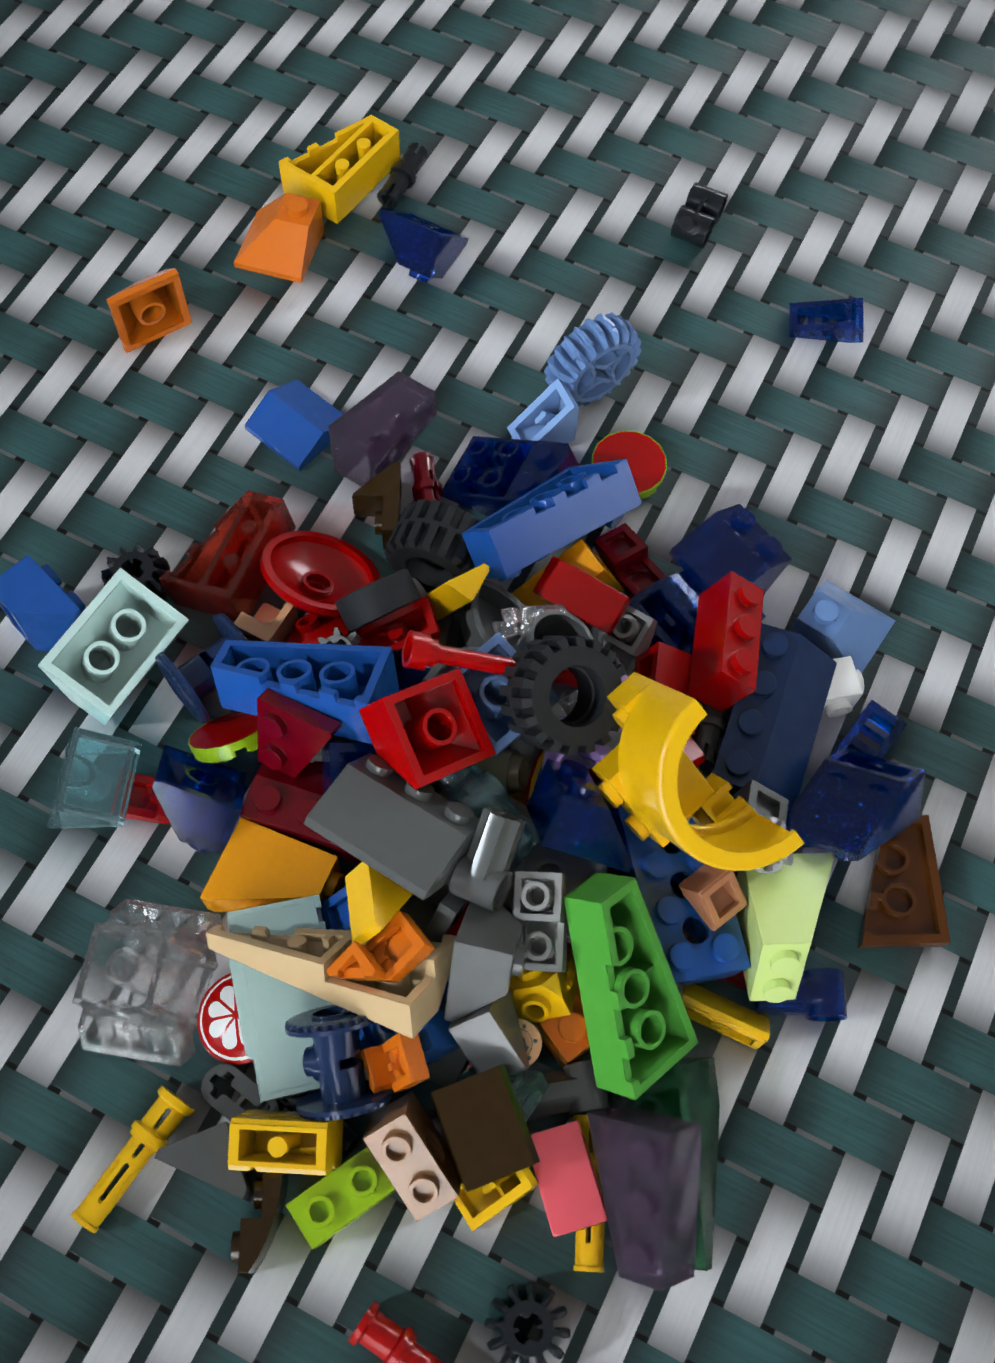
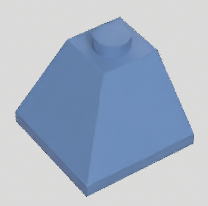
[791,580,896,673]

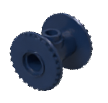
[155,613,248,724]
[285,1004,393,1121]

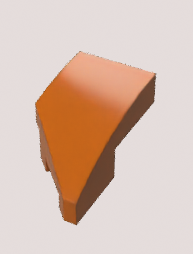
[326,910,435,983]
[355,1033,430,1094]

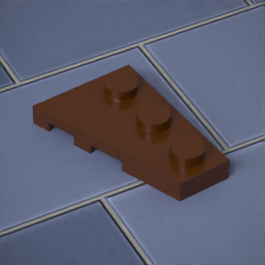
[857,815,951,949]

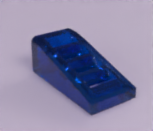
[789,298,864,343]
[823,700,907,792]

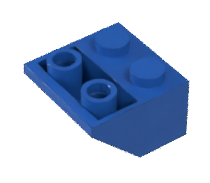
[0,555,86,651]

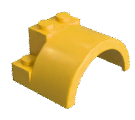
[592,672,804,871]

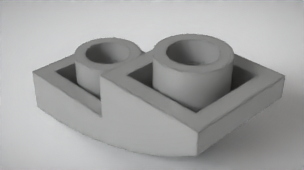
[601,605,657,676]
[513,871,567,972]

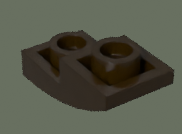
[231,1172,289,1274]

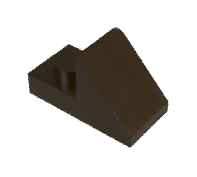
[352,463,402,550]

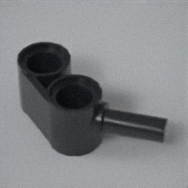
[671,182,728,248]

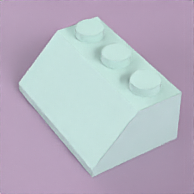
[38,568,189,726]

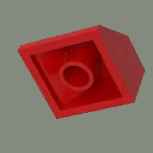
[359,668,496,789]

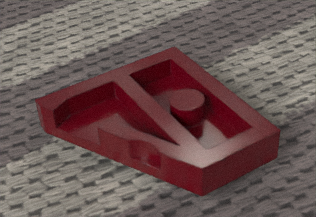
[257,688,341,778]

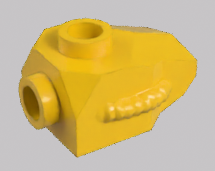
[510,942,578,1022]

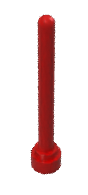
[402,630,578,688]

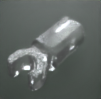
[492,604,568,639]

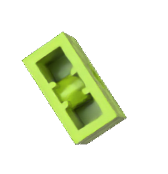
[286,1146,396,1250]

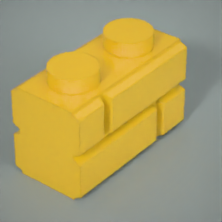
[228,1110,343,1176]

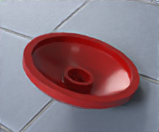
[260,531,380,617]

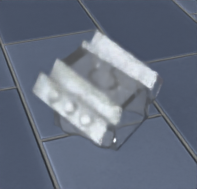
[72,899,223,1067]

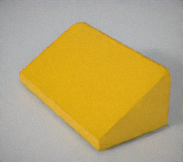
[422,563,490,621]
[680,984,770,1050]

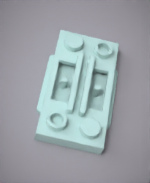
[226,895,333,1104]

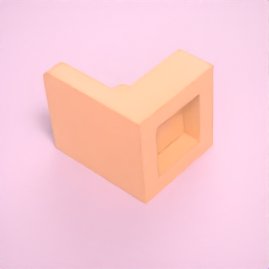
[234,602,298,642]

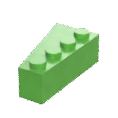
[563,872,699,1100]

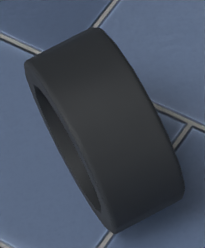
[335,569,421,633]

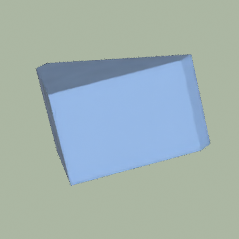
[507,378,579,457]

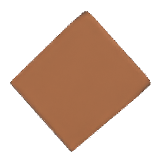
[679,864,748,931]

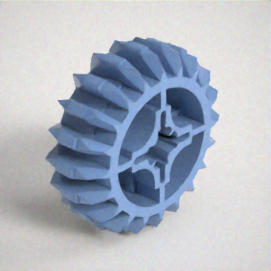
[544,312,642,407]

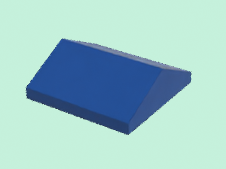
[245,379,352,471]

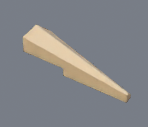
[206,924,456,1039]

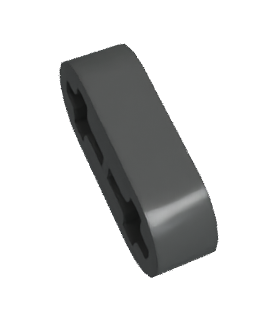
[201,1064,282,1122]

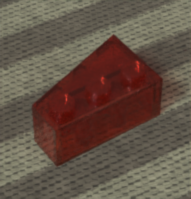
[159,490,296,621]

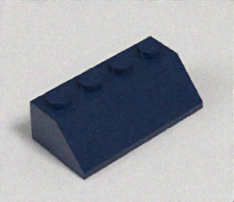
[713,623,837,819]

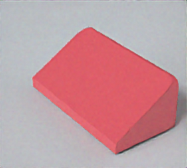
[531,1120,609,1237]

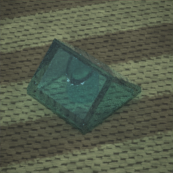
[46,727,142,829]

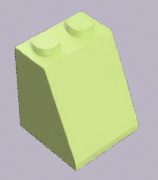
[736,852,834,1003]

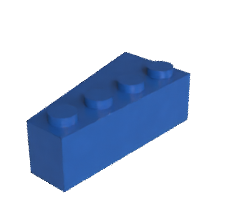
[461,459,642,582]
[210,640,399,745]

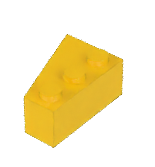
[278,115,400,224]

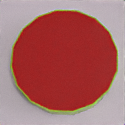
[591,431,667,499]
[188,711,258,764]

